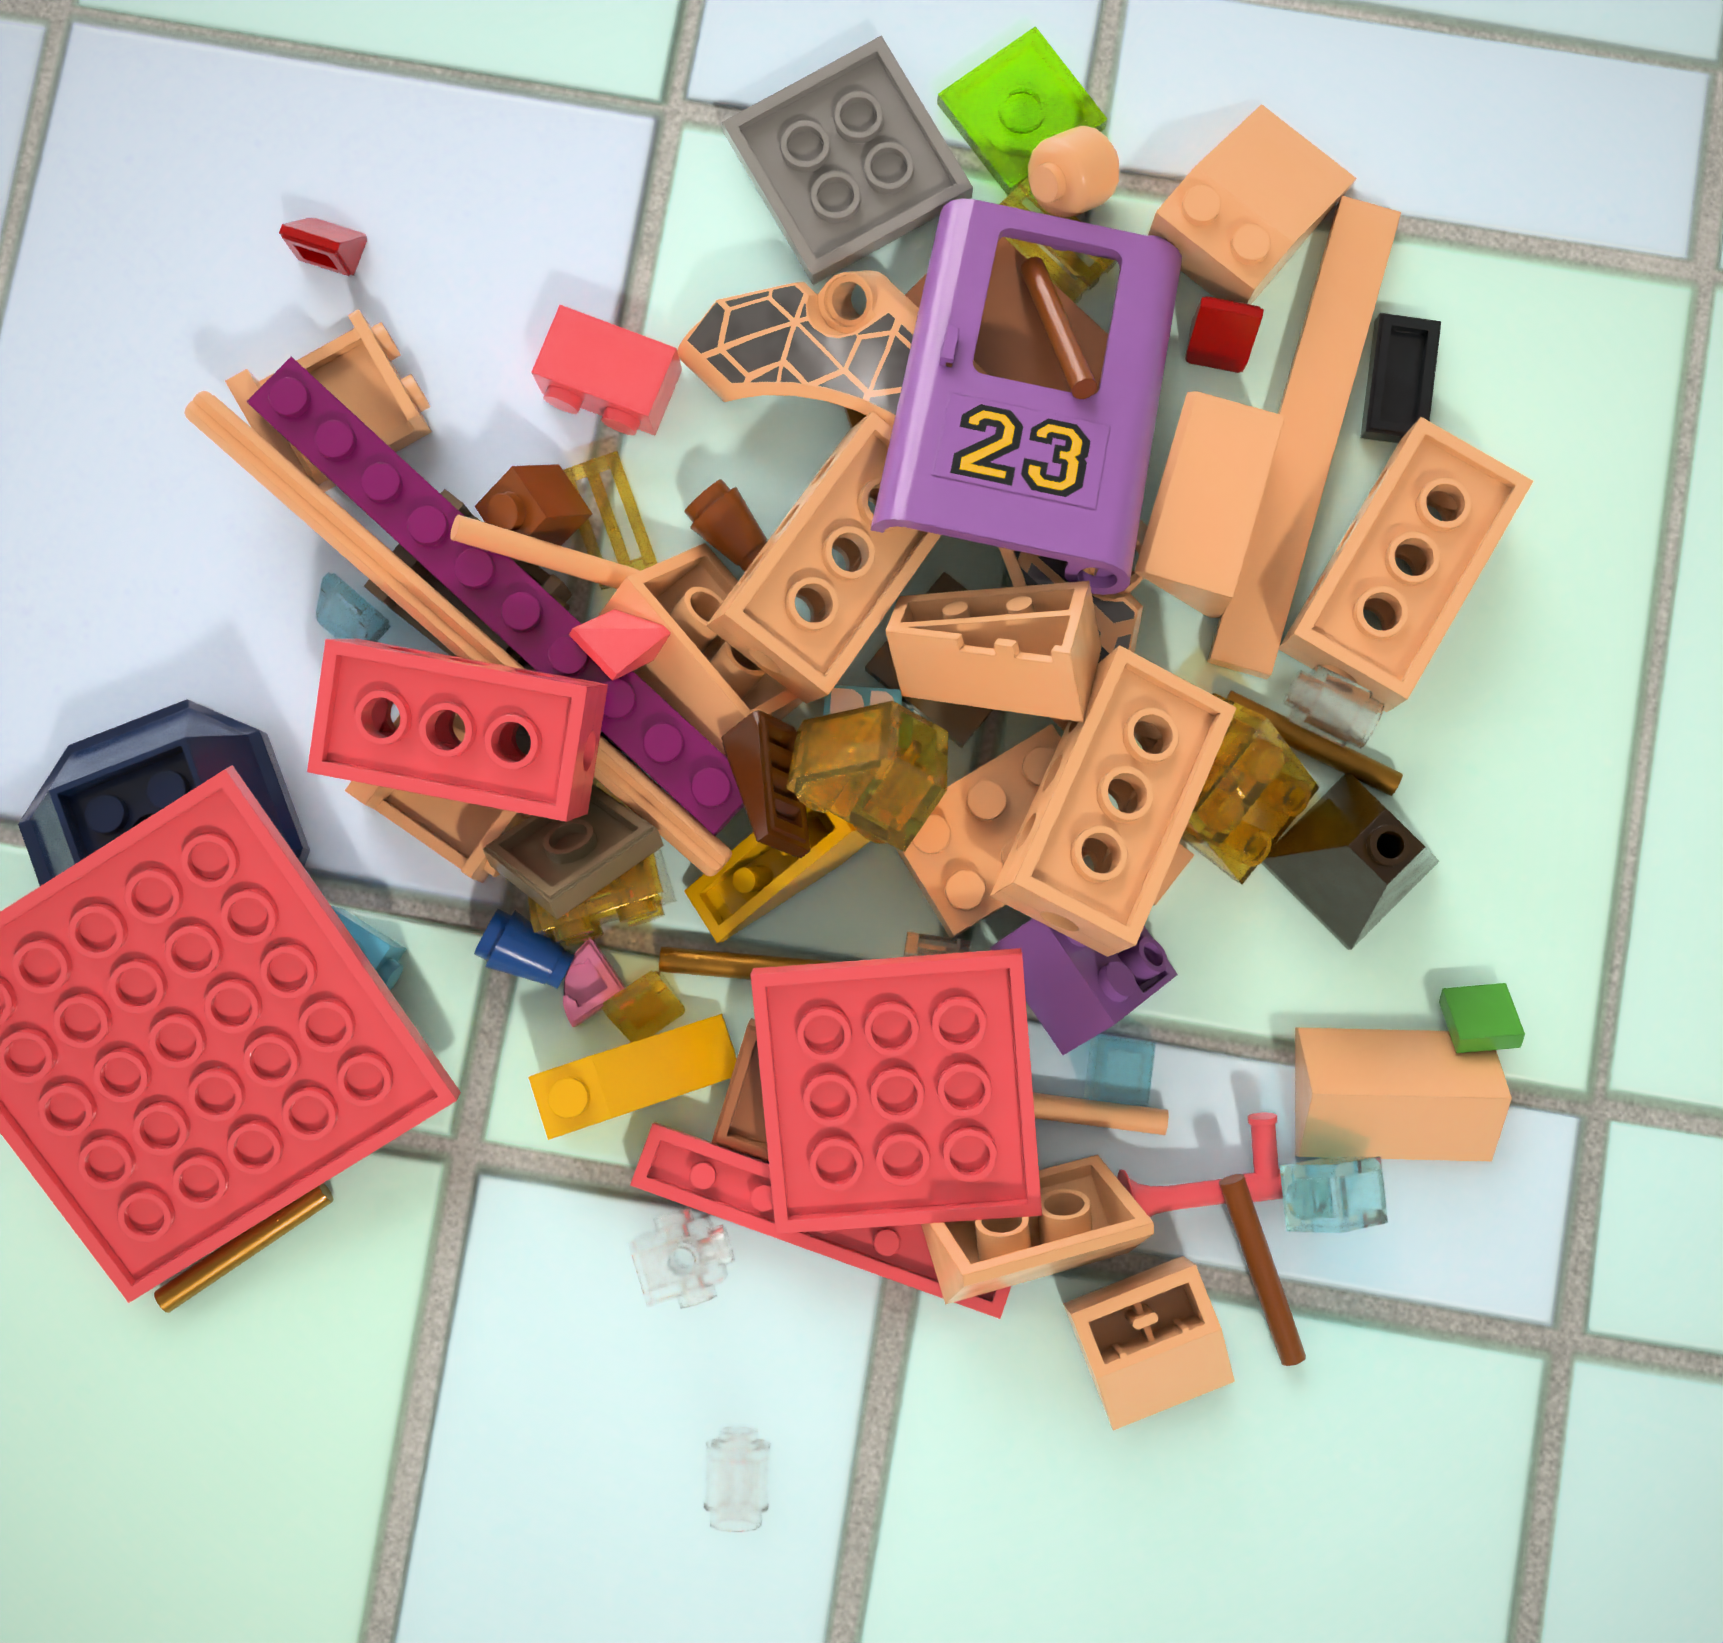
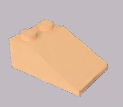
[1148,104,1357,305]

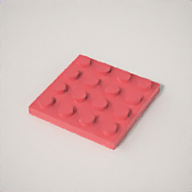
[750,948,1042,1234]

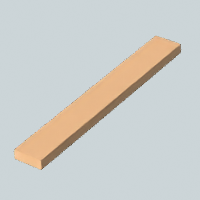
[1207,195,1401,680]

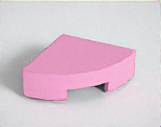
[563,938,629,1027]

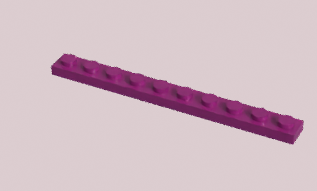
[246,356,744,837]

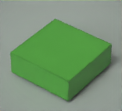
[1439,983,1525,1053]

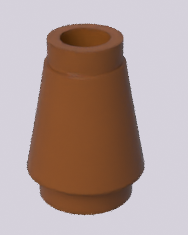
[684,479,768,572]

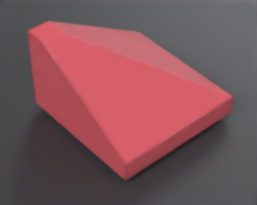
[569,609,671,681]

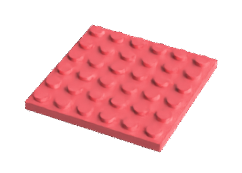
[0,765,461,1303]

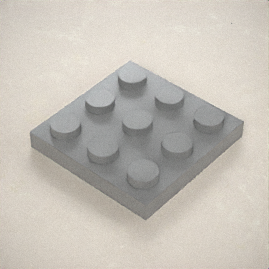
[722,35,973,285]

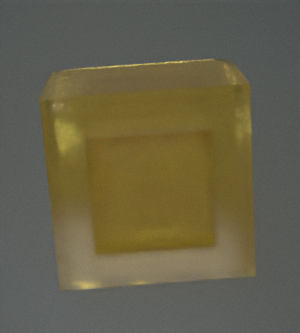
[601,970,686,1042]

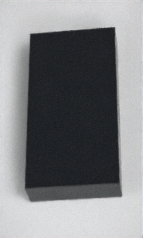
[1360,313,1441,443]

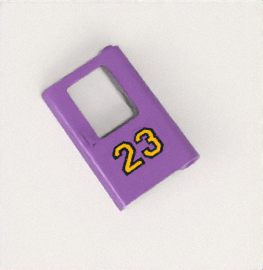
[870,198,1182,595]

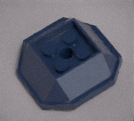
[18,699,310,886]

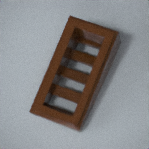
[721,710,810,858]

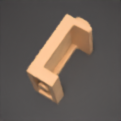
[225,309,432,492]
[345,714,531,883]

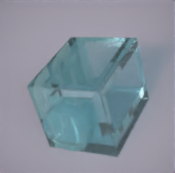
[1280,1156,1388,1233]

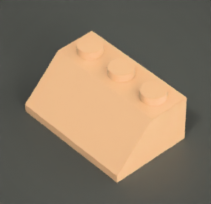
[597,543,803,757]

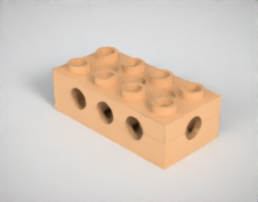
[706,411,941,704]
[1279,417,1534,712]
[990,645,1236,957]

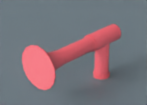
[1117,1112,1304,1217]

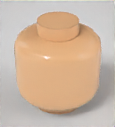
[1028,126,1119,218]

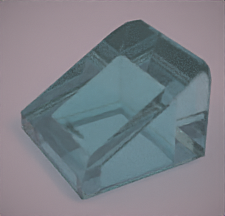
[316,572,391,642]
[1084,1034,1156,1106]

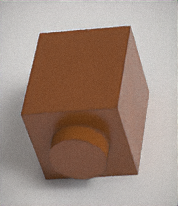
[474,464,593,546]

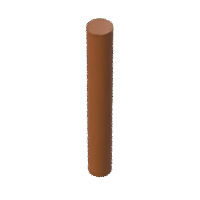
[1020,257,1097,399]
[1219,1174,1306,1366]

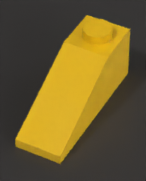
[684,776,886,943]
[528,1014,737,1140]

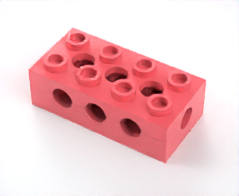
[307,638,608,822]

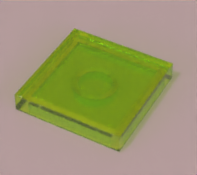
[937,26,1108,197]

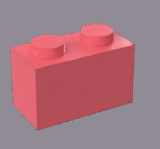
[531,305,682,436]

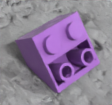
[990,918,1178,1055]

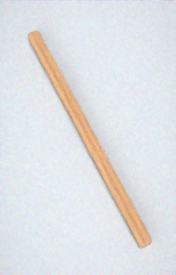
[184,391,732,876]

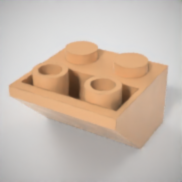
[1063,1256,1235,1431]

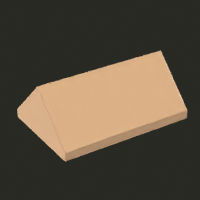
[1134,391,1285,618]
[1295,1027,1512,1162]
[921,1155,1154,1305]

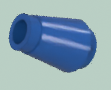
[474,909,575,989]

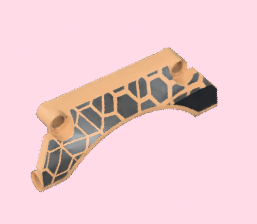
[677,270,1148,731]

